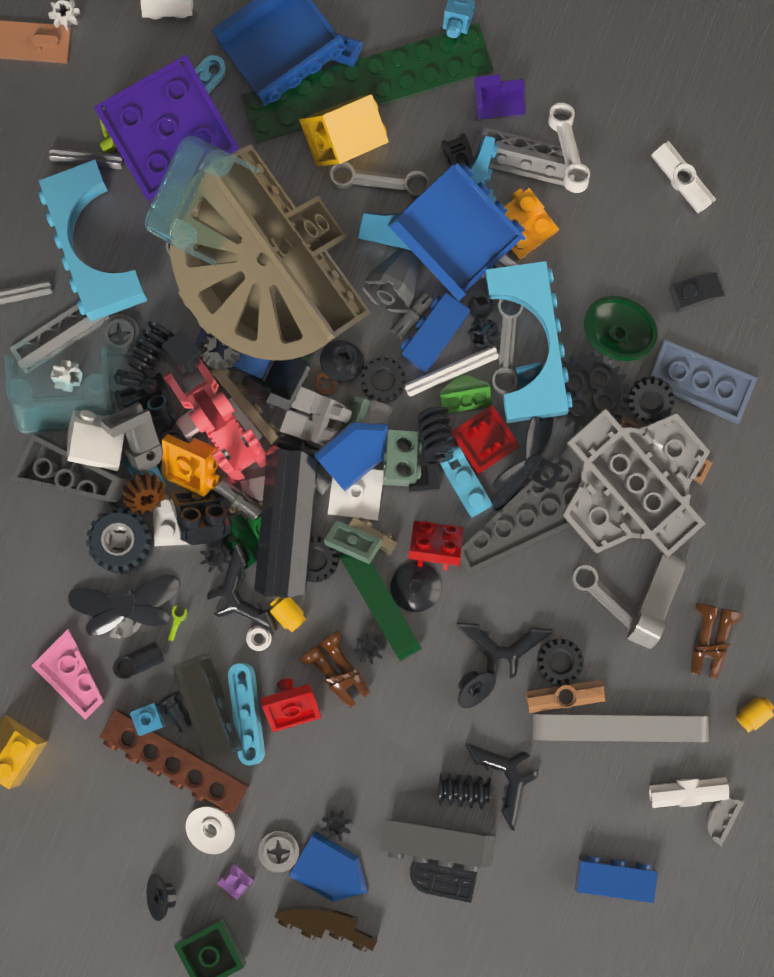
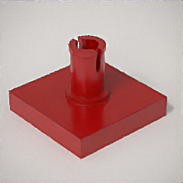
[260,678,322,732]

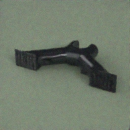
[207,542,278,634]
[456,622,554,679]
[465,743,539,831]

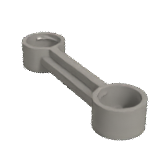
[330,162,430,199]
[491,299,523,395]
[572,565,635,633]

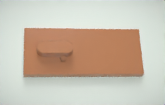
[0,20,71,64]

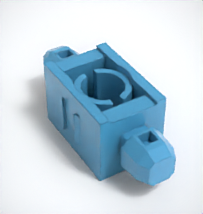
[443,0,476,38]

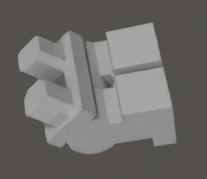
[280,387,352,447]

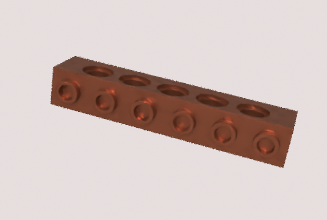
[99,709,250,814]

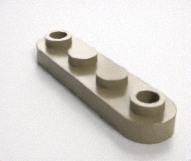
[207,366,280,445]

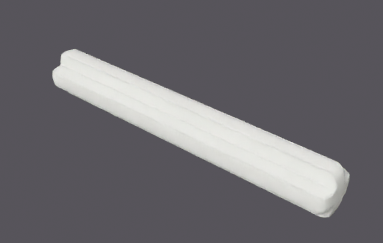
[405,346,499,396]

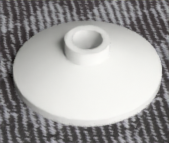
[186,806,235,854]

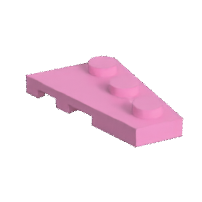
[31,629,104,720]

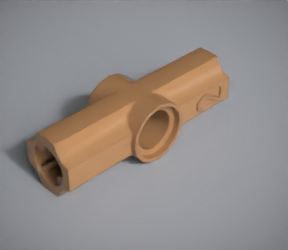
[525,679,605,713]

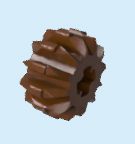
[122,470,166,515]

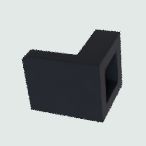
[407,464,440,494]

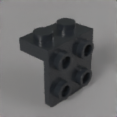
[241,357,310,411]

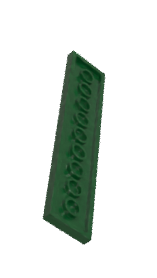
[241,23,494,144]

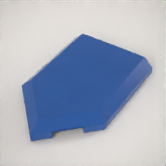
[314,422,388,491]
[289,831,368,902]

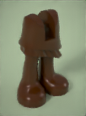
[691,602,743,679]
[299,630,370,708]

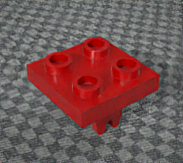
[450,404,520,475]
[408,520,464,571]

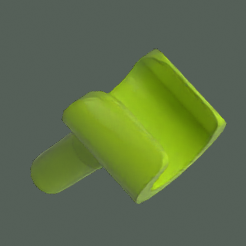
[98,119,116,153]
[168,605,188,641]

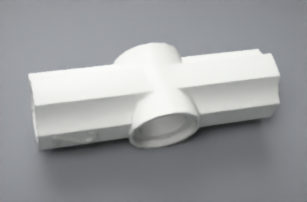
[651,141,716,214]
[649,777,729,808]

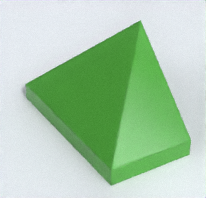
[440,374,492,414]

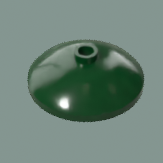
[584,296,658,361]

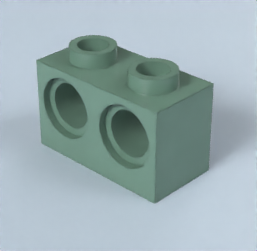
[383,429,422,487]

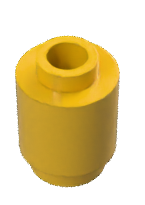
[270,597,307,633]
[735,696,774,733]

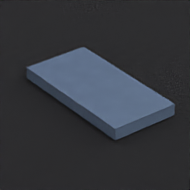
[648,339,758,424]

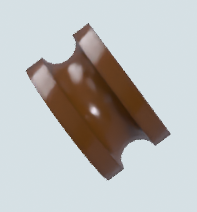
[315,372,338,396]

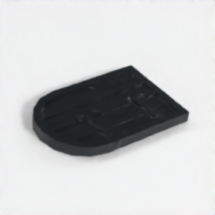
[410,859,477,903]

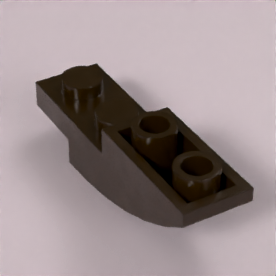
[274,906,377,952]

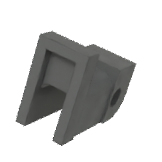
[100,402,163,473]

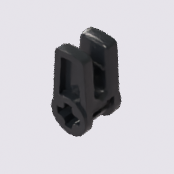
[441,133,473,167]

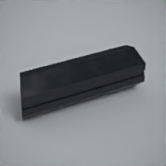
[254,449,318,598]

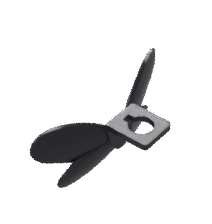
[492,416,563,511]
[68,575,180,636]

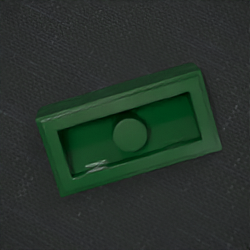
[221,514,259,571]

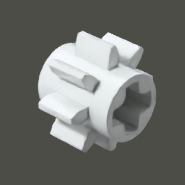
[48,0,81,30]
[50,360,83,392]

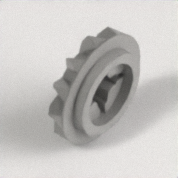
[258,830,299,872]

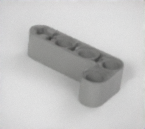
[627,553,687,649]

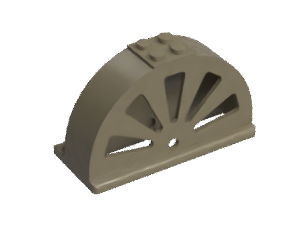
[170,144,371,360]

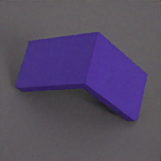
[473,75,525,120]

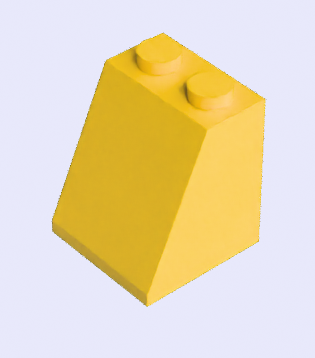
[299,94,389,167]
[0,714,48,789]

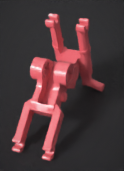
[163,359,279,484]

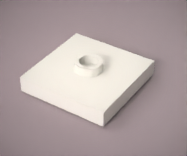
[328,469,383,521]

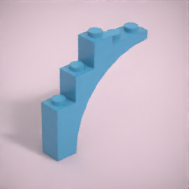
[357,135,498,250]

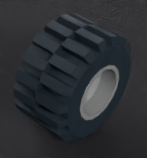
[86,508,154,574]

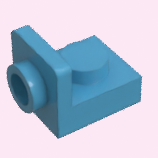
[130,703,166,736]

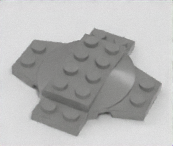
[562,409,710,557]

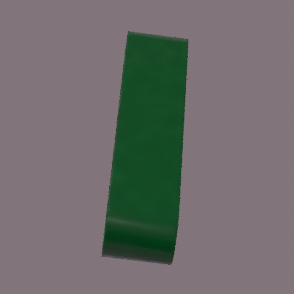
[338,552,422,662]

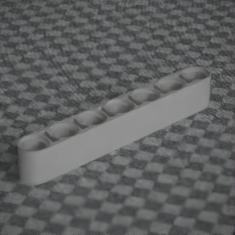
[532,714,709,742]

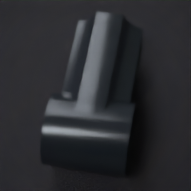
[113,641,165,680]

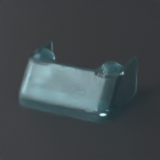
[144,136,260,266]
[4,347,116,434]

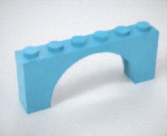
[38,160,148,322]
[485,261,572,423]

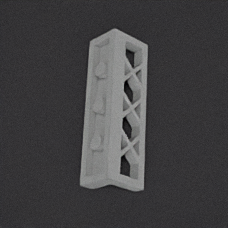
[479,127,580,186]
[10,304,109,374]

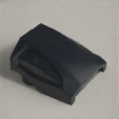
[114,372,178,435]
[169,489,231,545]

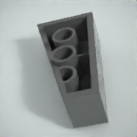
[10,434,127,503]
[381,820,496,872]

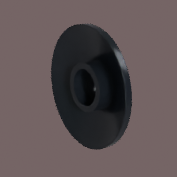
[391,562,441,612]

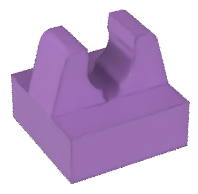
[217,863,254,900]

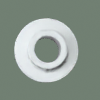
[246,626,272,651]

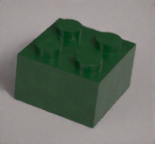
[174,917,246,977]

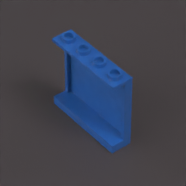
[211,0,346,106]
[388,162,526,301]

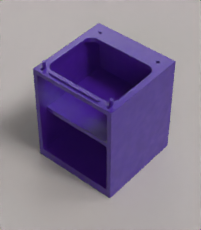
[94,55,239,206]

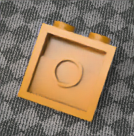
[501,188,559,261]
[161,434,220,497]

